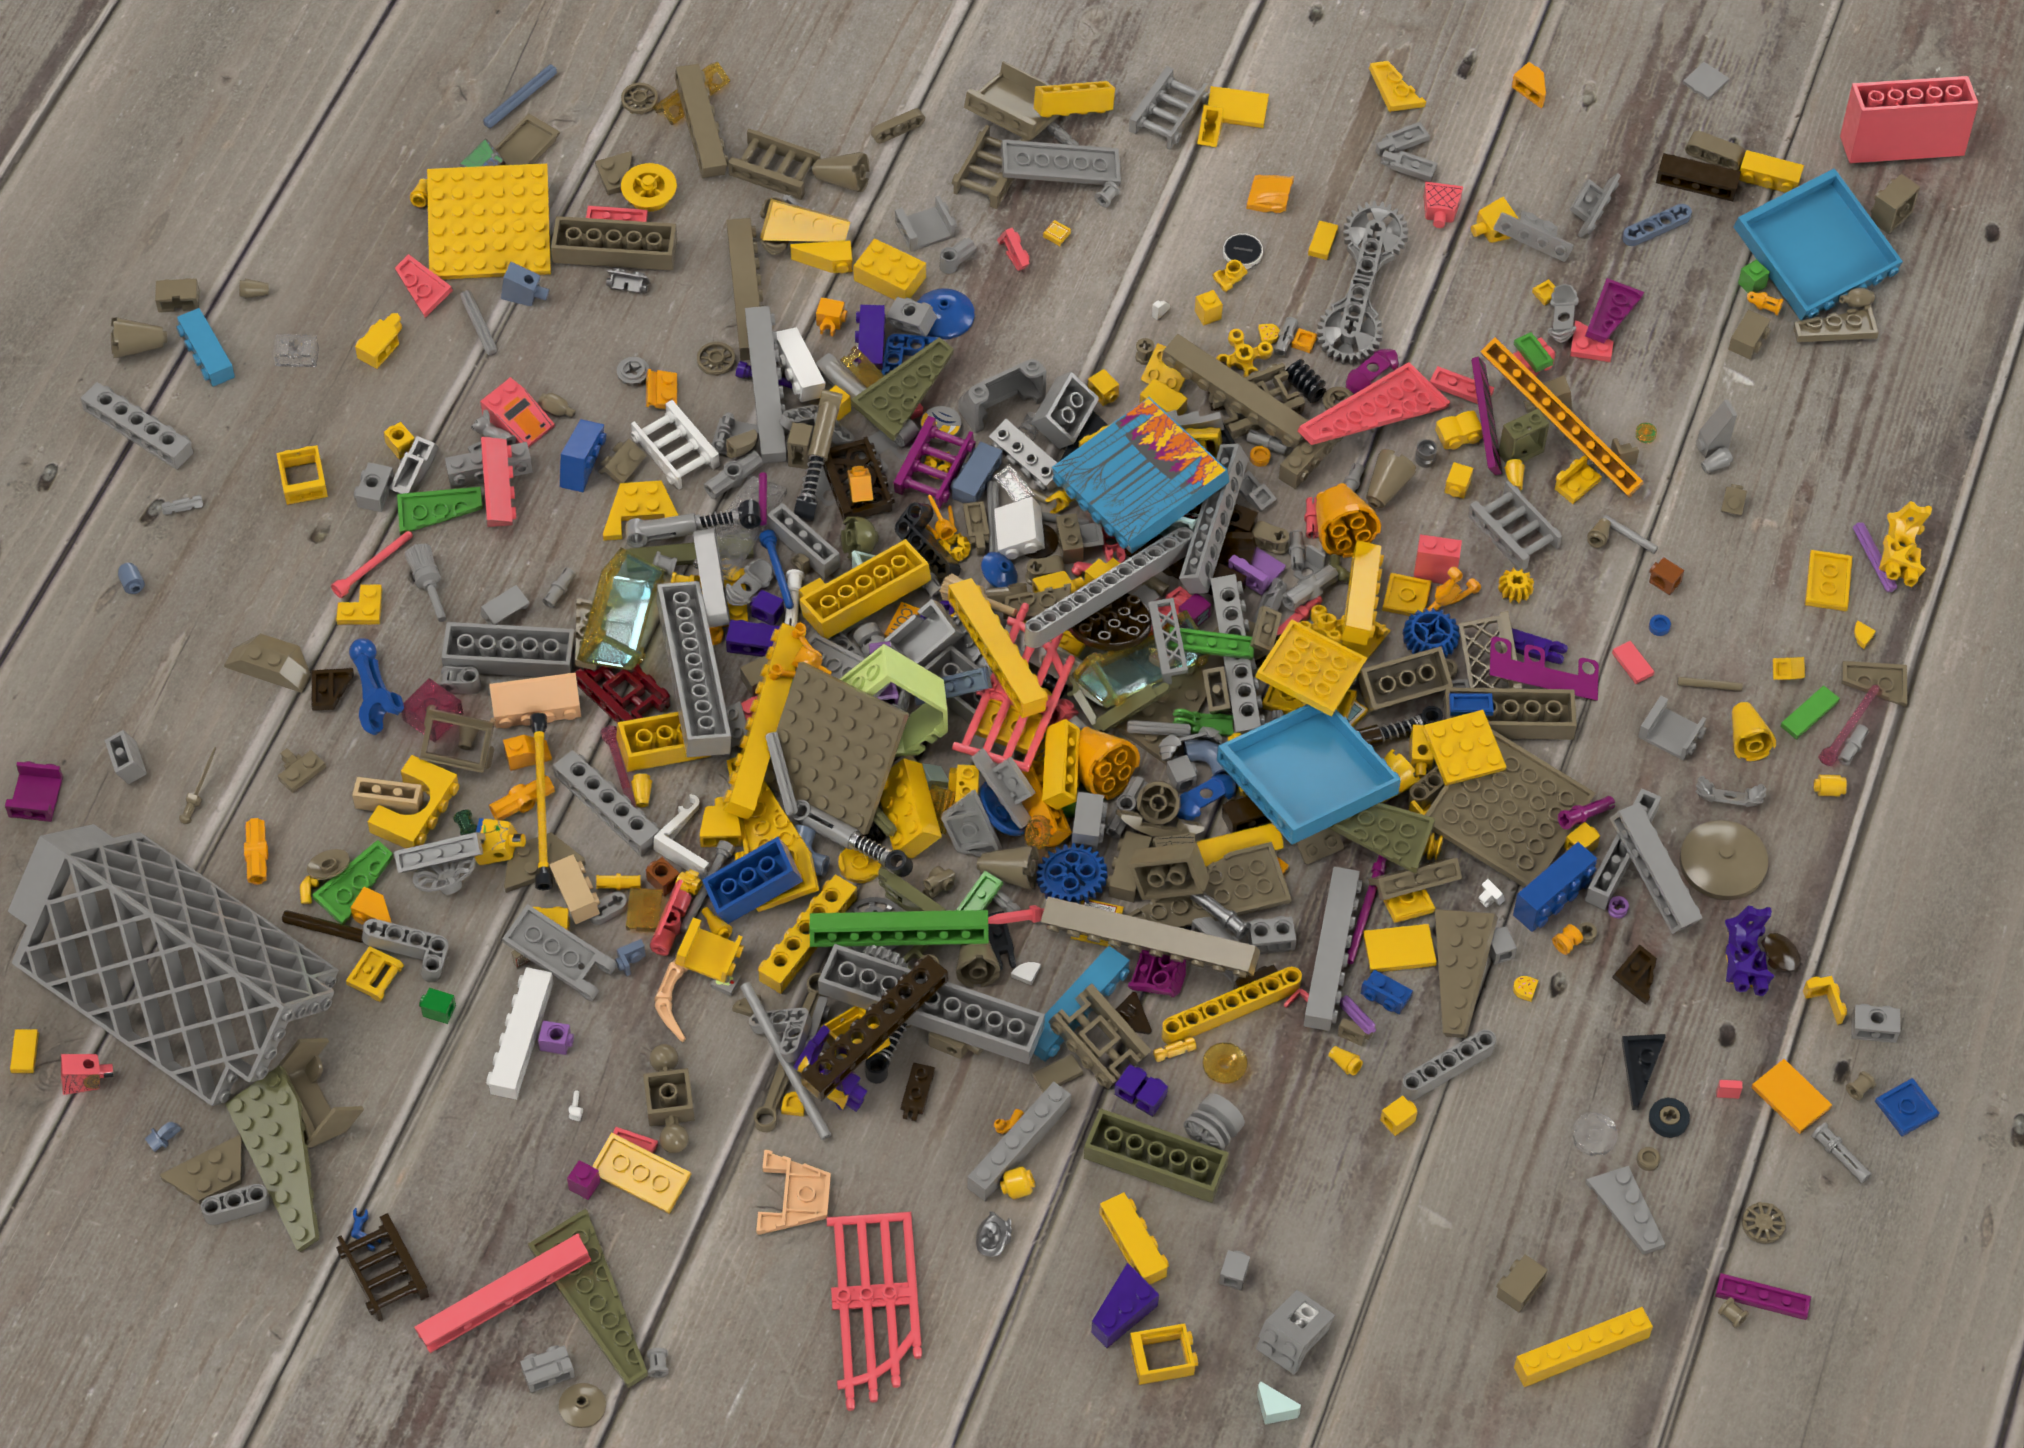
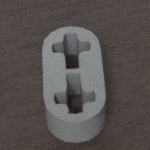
[589,892,627,925]

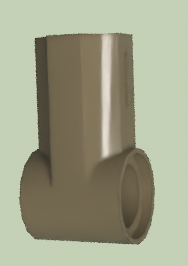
[986,583,1027,604]

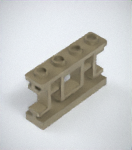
[1209,363,1305,440]
[1049,983,1151,1089]

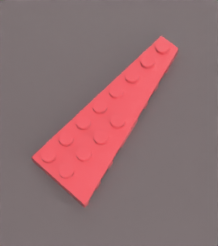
[1297,362,1450,445]

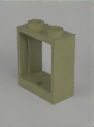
[1499,409,1550,463]

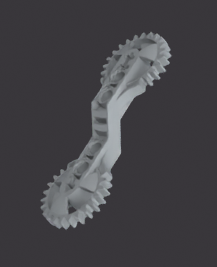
[1317,201,1408,364]

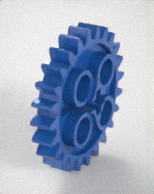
[1036,843,1108,904]

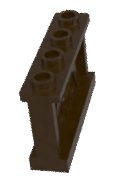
[822,436,895,525]

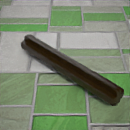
[282,910,364,943]

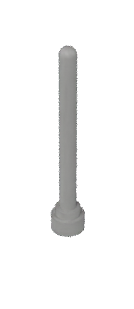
[680,840,735,933]

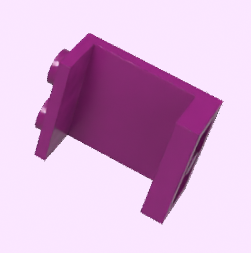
[5,761,63,822]

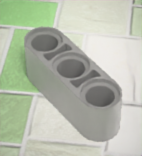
[201,1184,270,1225]

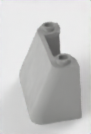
[958,359,1046,433]

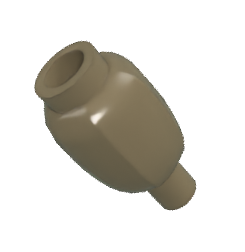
[1839,288,1875,308]
[538,393,576,418]

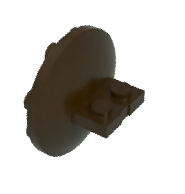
[1069,593,1152,658]

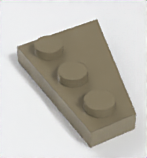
[1003,583,1071,621]

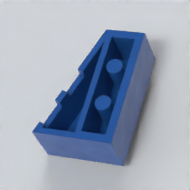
[560,419,606,492]

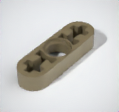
[871,108,925,143]

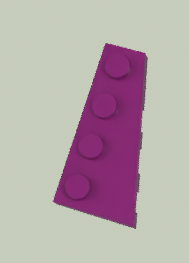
[1585,278,1644,343]

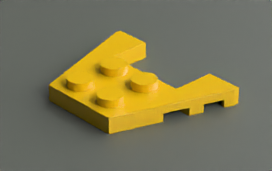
[603,480,678,541]

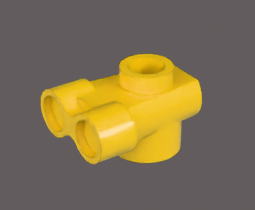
[1212,260,1248,292]

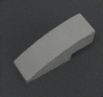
[389,436,439,494]

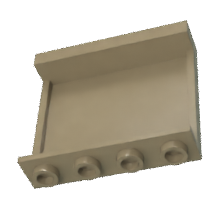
[964,61,1060,141]

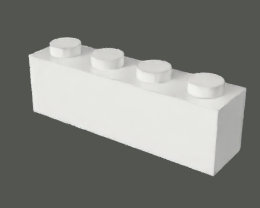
[774,327,825,402]

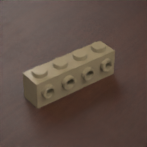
[1279,437,1343,489]

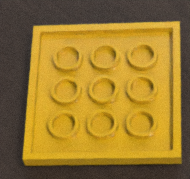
[1255,619,1367,717]

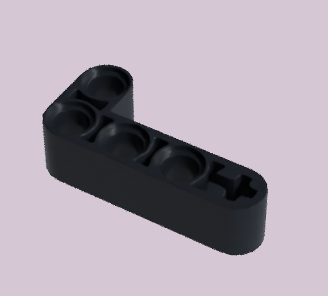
[895,502,961,578]

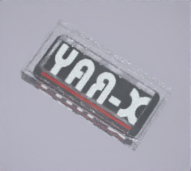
[993,464,1036,502]

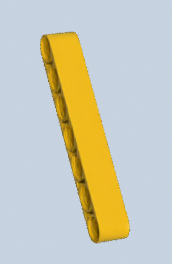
[1161,966,1302,1045]

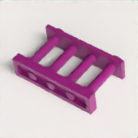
[893,416,976,509]

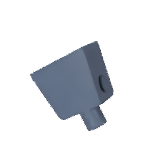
[501,262,550,306]

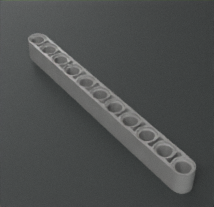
[1024,527,1193,648]

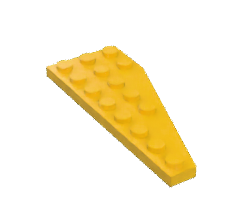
[726,757,819,912]

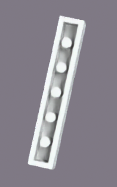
[486,967,554,1100]

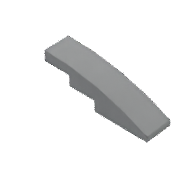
[1166,410,1224,430]

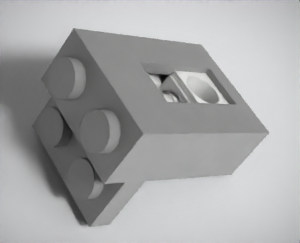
[1256,1290,1335,1374]

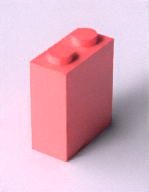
[1414,534,1462,584]

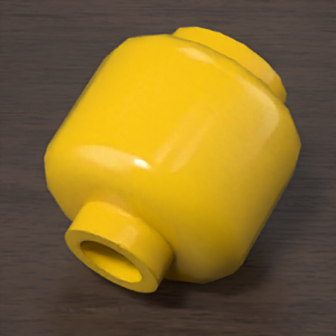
[1000,1166,1035,1200]

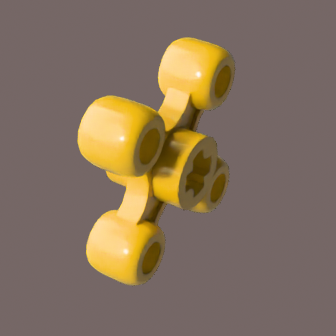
[1216,328,1273,378]
[1299,605,1344,645]

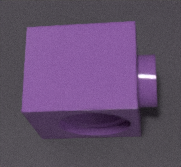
[538,1021,574,1055]

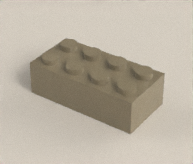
[1357,646,1453,712]

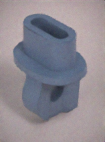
[145,1122,182,1152]

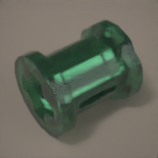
[453,809,477,836]

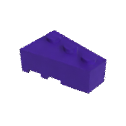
[854,304,886,370]
[1091,1262,1159,1348]

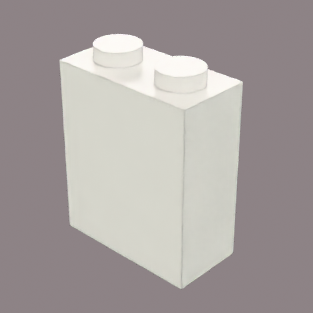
[994,497,1045,560]

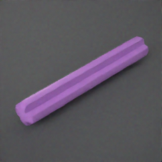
[1853,522,1897,592]

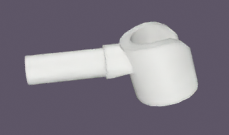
[569,1091,583,1121]

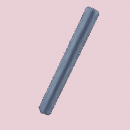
[483,64,557,128]

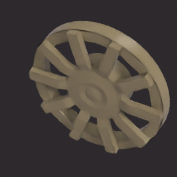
[621,83,658,115]
[697,342,735,376]
[1742,1202,1786,1244]

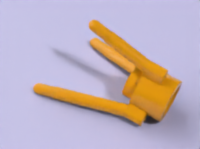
[925,495,957,540]

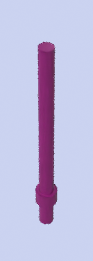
[1347,855,1386,964]

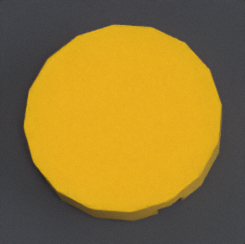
[838,848,882,883]

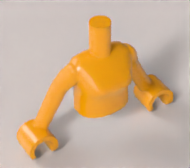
[1427,567,1481,611]
[769,622,832,680]

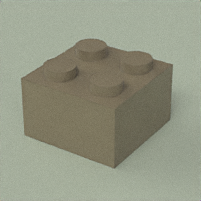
[1871,174,1920,234]

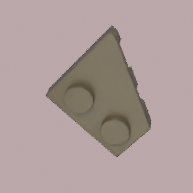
[595,151,633,195]

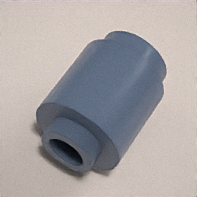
[118,563,145,594]

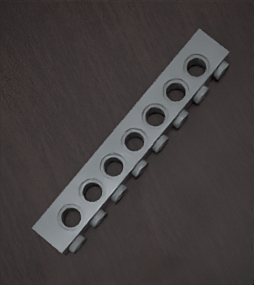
[1179,443,1249,594]
[1211,574,1266,734]

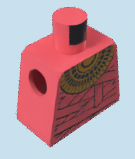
[61,1054,113,1095]

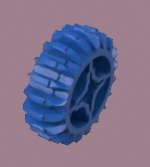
[1402,607,1460,659]

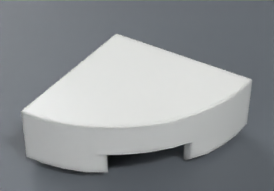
[1152,300,1170,320]
[1011,962,1041,985]

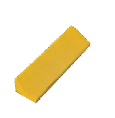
[1197,823,1284,867]

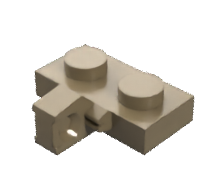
[278,748,326,793]

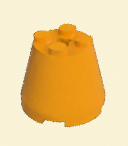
[1315,483,1381,558]
[1078,726,1140,800]

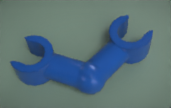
[351,1208,381,1252]

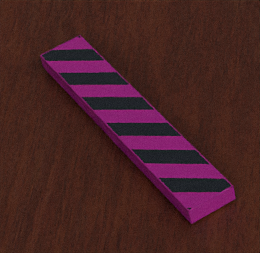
[1471,356,1503,475]

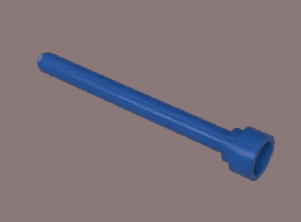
[759,530,794,609]

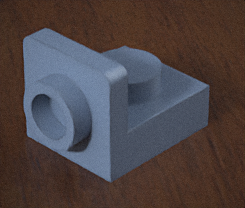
[615,939,646,976]

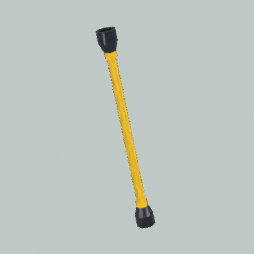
[530,713,553,891]

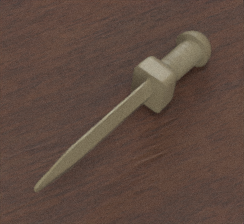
[179,747,216,824]

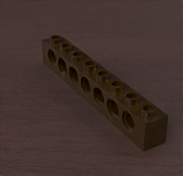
[801,954,948,1102]

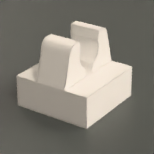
[1479,879,1505,908]

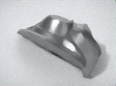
[976,1211,1012,1257]

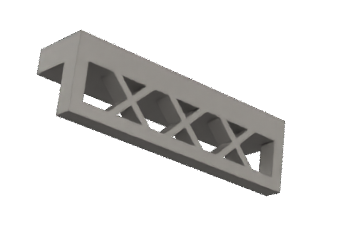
[1148,598,1188,684]
[394,832,486,873]

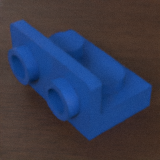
[1360,970,1413,1014]

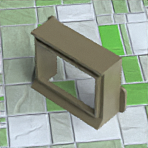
[419,705,496,773]

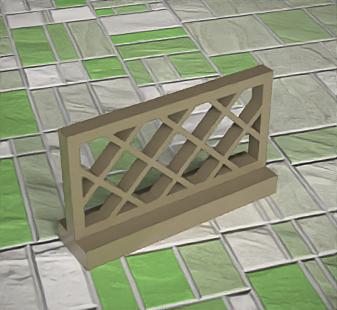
[1459,611,1523,689]

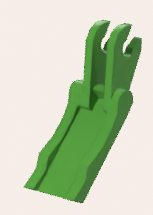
[1173,709,1234,737]

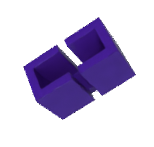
[1114,1064,1168,1117]

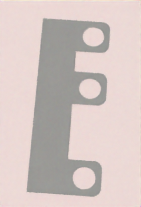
[802,430,913,506]

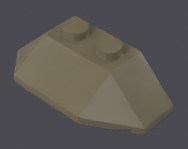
[224,633,311,693]

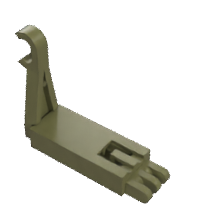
[1057,675,1171,733]
[878,868,946,969]

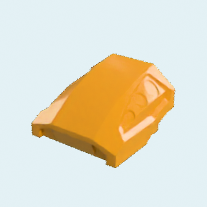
[1246,175,1294,213]

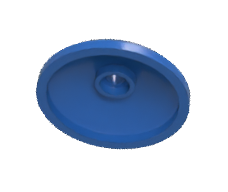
[917,288,974,339]
[978,781,1032,836]

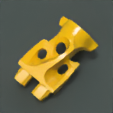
[1879,501,1932,587]

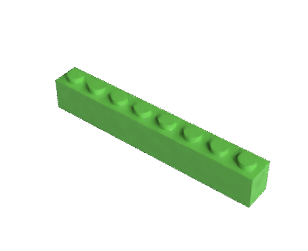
[809,910,989,947]

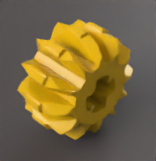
[1498,567,1534,604]

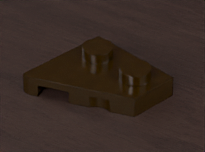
[311,668,354,711]

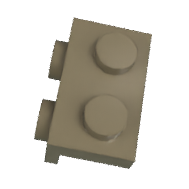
[598,439,647,485]

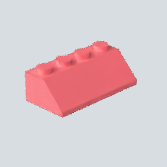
[481,437,516,527]

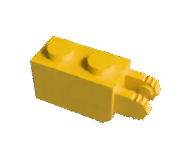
[355,313,402,369]

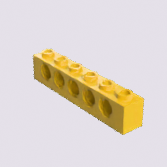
[758,874,857,994]

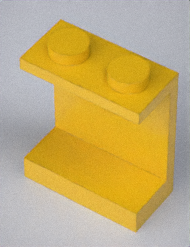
[675,917,744,983]

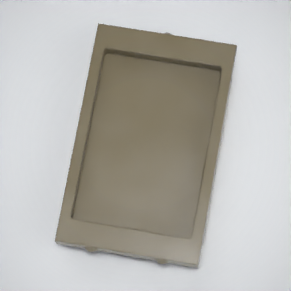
[495,114,560,165]

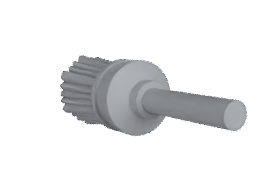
[405,543,446,622]

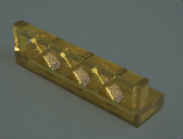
[653,61,730,125]

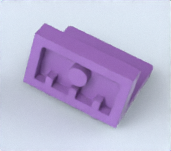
[1228,547,1286,595]

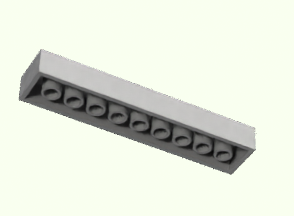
[656,581,731,757]
[818,944,1045,1065]

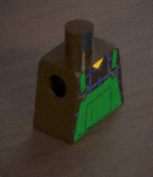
[459,138,506,167]

